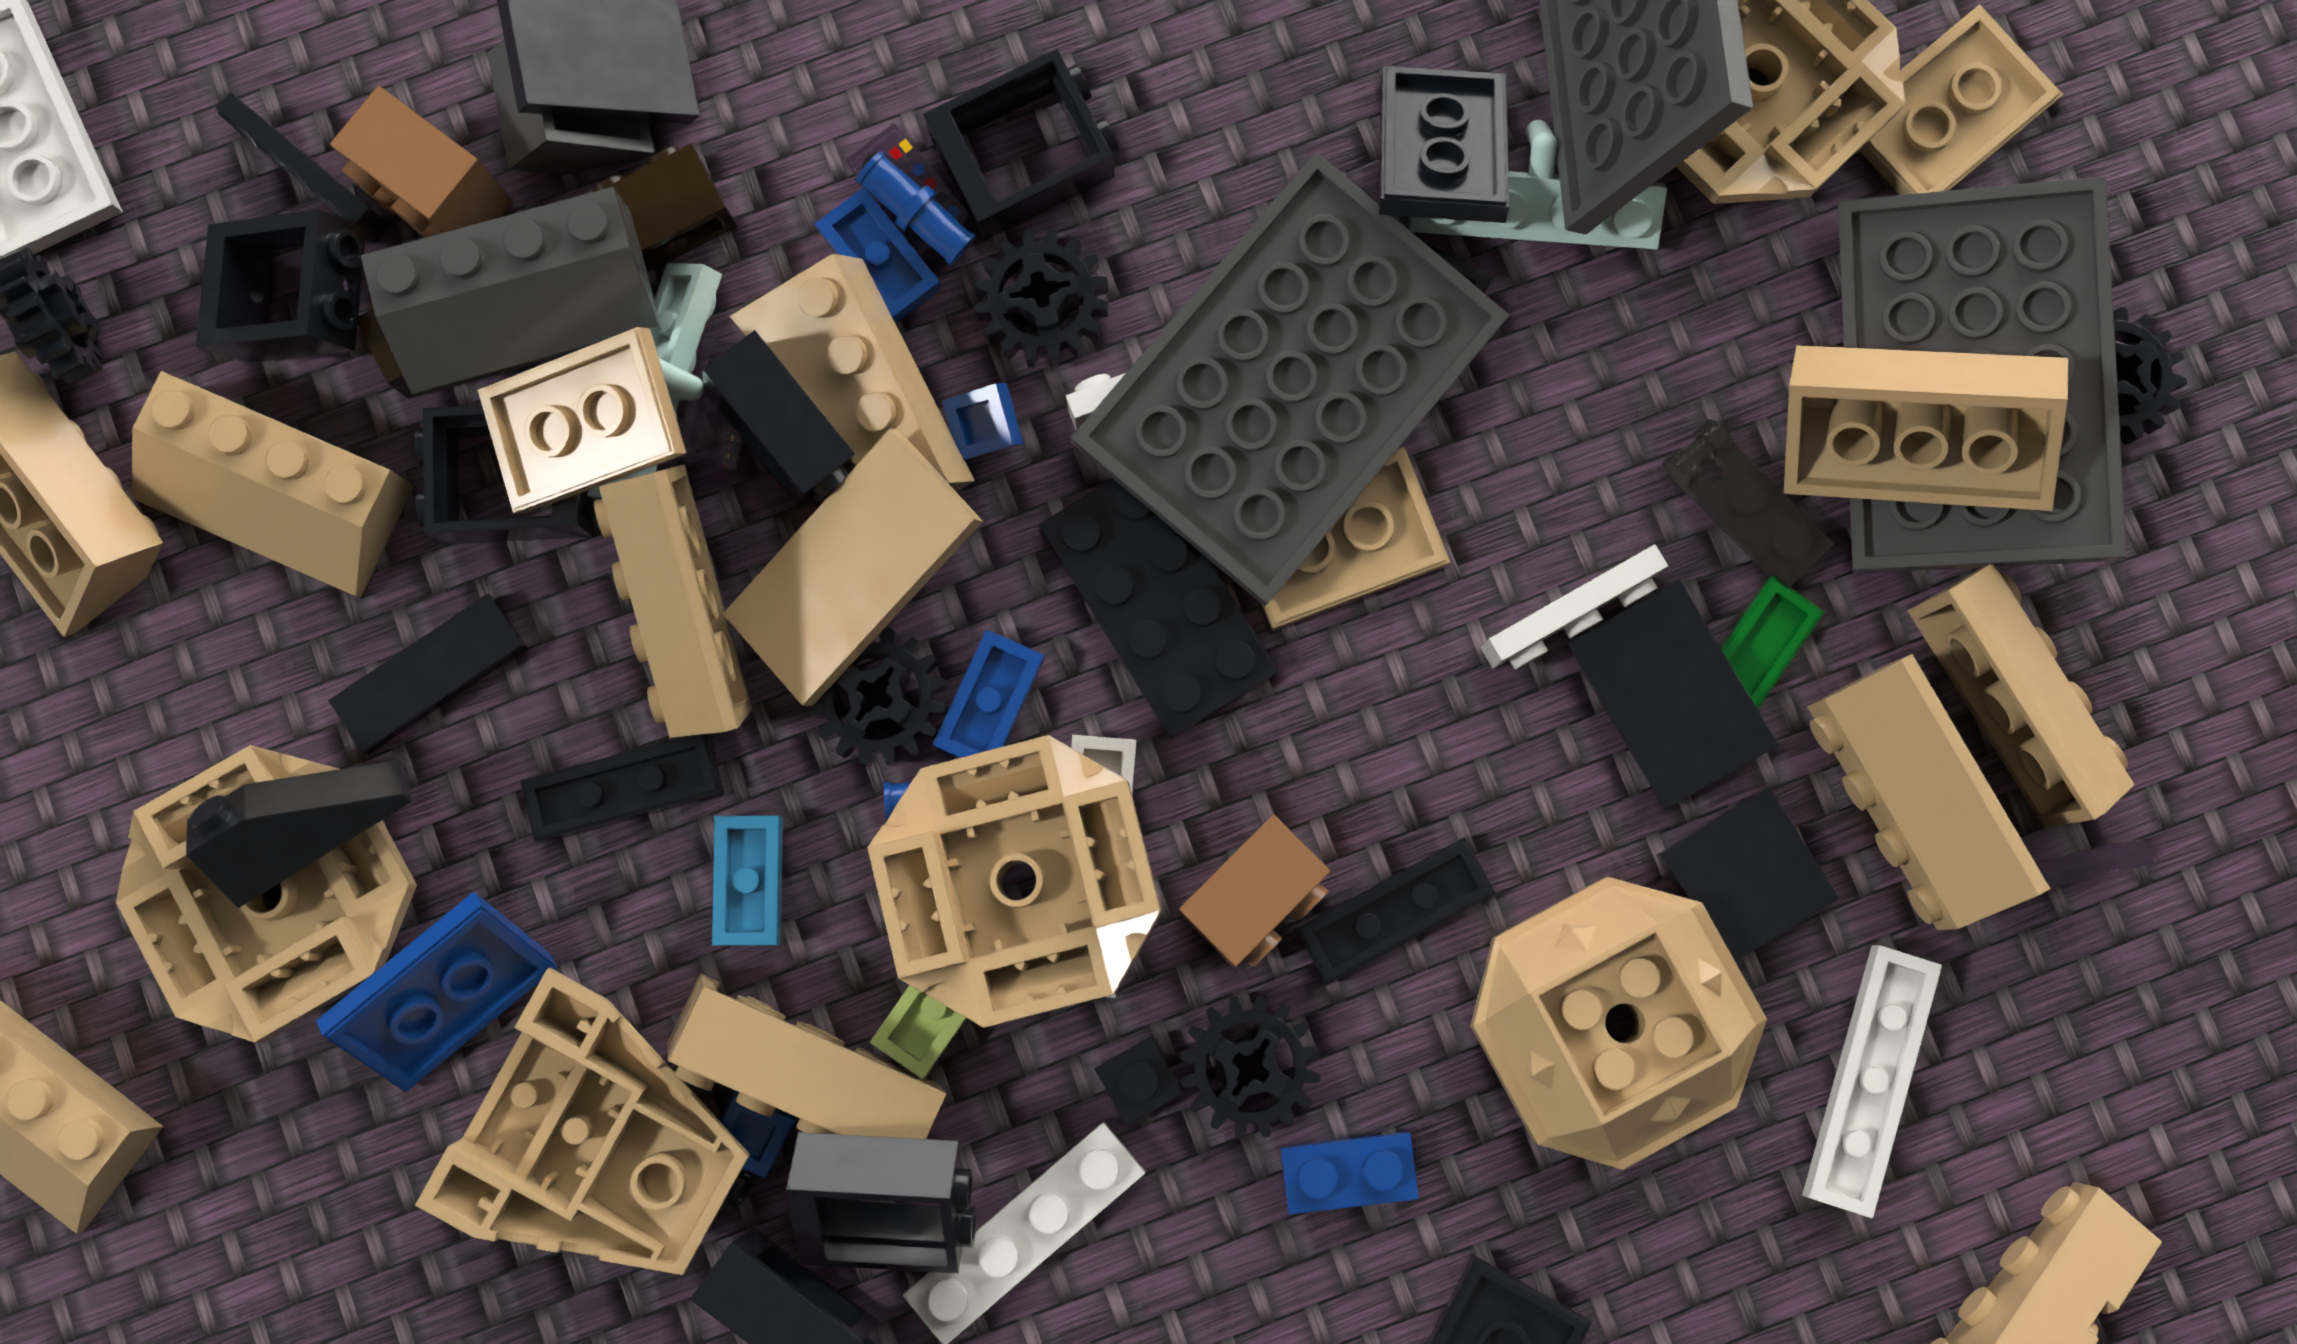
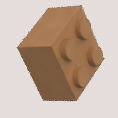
[330,85,513,239]
[1178,814,1331,967]

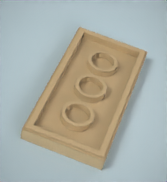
[723,428,983,706]

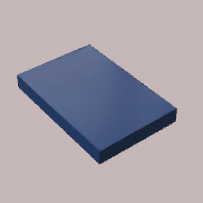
[316,892,558,1092]

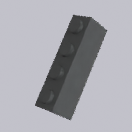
[360,187,662,397]

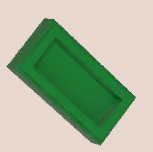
[1720,575,1825,710]

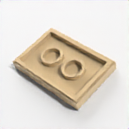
[1859,4,2063,195]
[478,327,687,513]
[1262,447,1450,631]

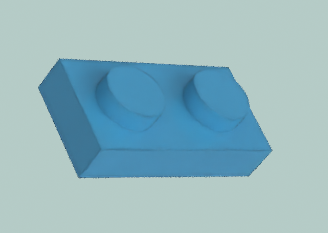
[712,816,783,946]

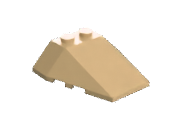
[415,968,750,1275]

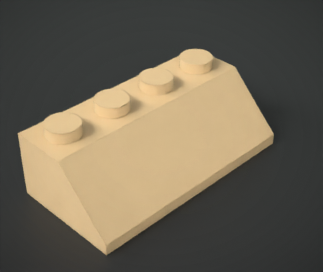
[1784,345,2068,511]
[0,351,163,637]
[132,371,414,598]
[594,464,752,738]
[1907,564,2135,828]
[1807,654,2050,930]
[0,1000,164,1234]

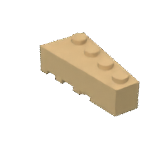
[729,254,975,492]
[667,973,947,1139]
[1931,1182,2162,1344]

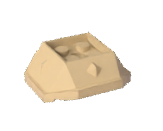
[1676,0,1906,204]
[867,735,1162,1028]
[116,745,417,1042]
[1470,877,1767,1170]

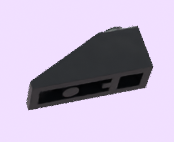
[186,760,411,908]

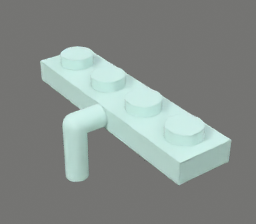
[1408,120,1667,249]
[587,263,722,500]

